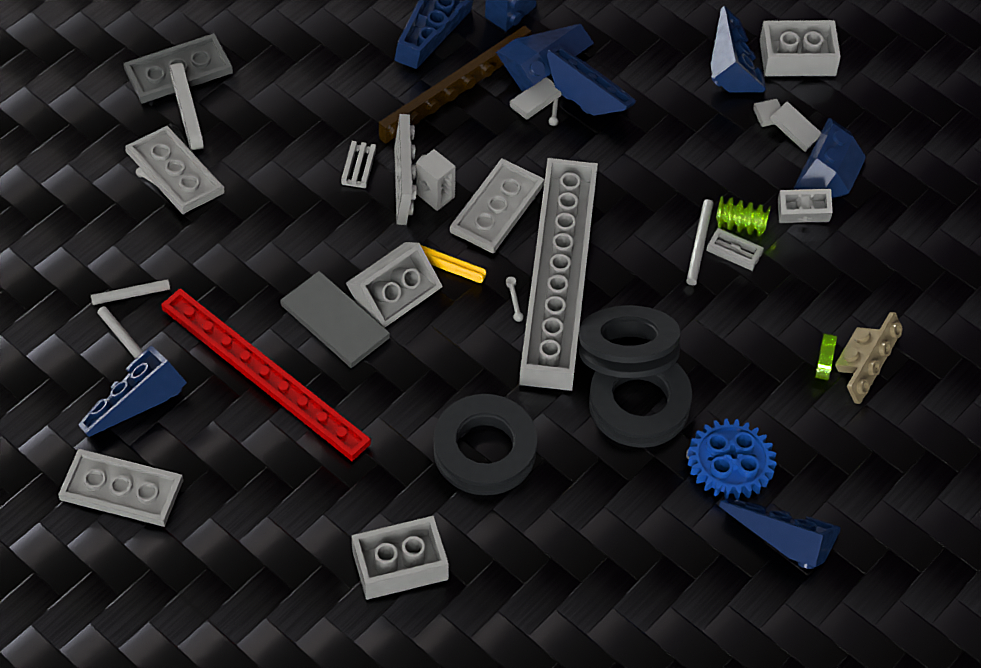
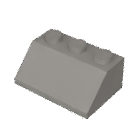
[346,242,443,328]

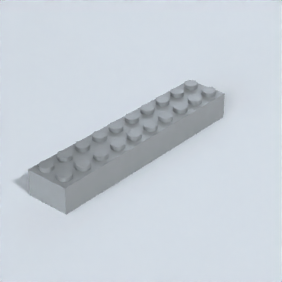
[519,158,598,391]

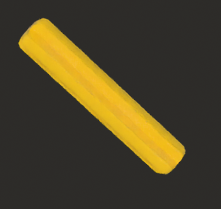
[421,245,486,283]

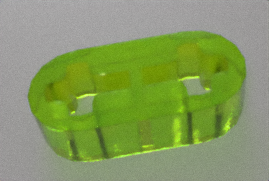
[815,334,837,380]

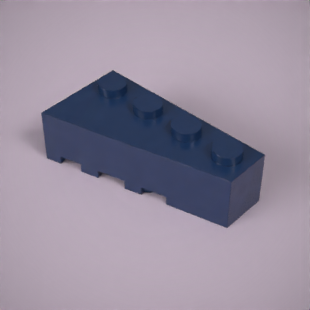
[394,0,473,69]
[485,0,537,31]

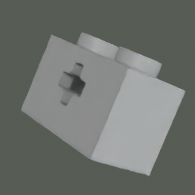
[416,149,456,211]
[778,189,832,223]

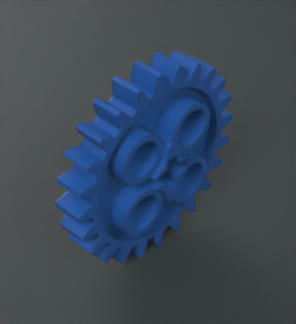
[687,419,776,500]

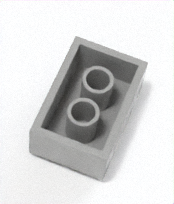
[760,20,840,76]
[352,516,449,600]

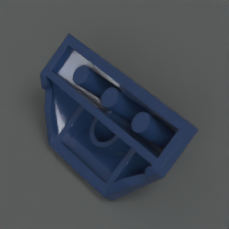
[547,45,636,116]
[793,118,866,198]

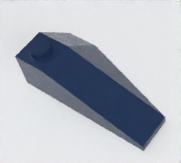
[711,6,766,92]
[496,23,594,92]
[78,345,187,437]
[719,498,841,569]

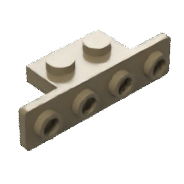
[835,312,903,404]

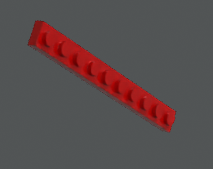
[161,288,371,461]

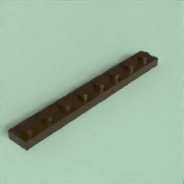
[379,26,531,144]

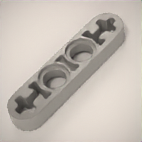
[170,63,203,151]

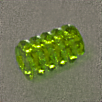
[716,196,771,237]

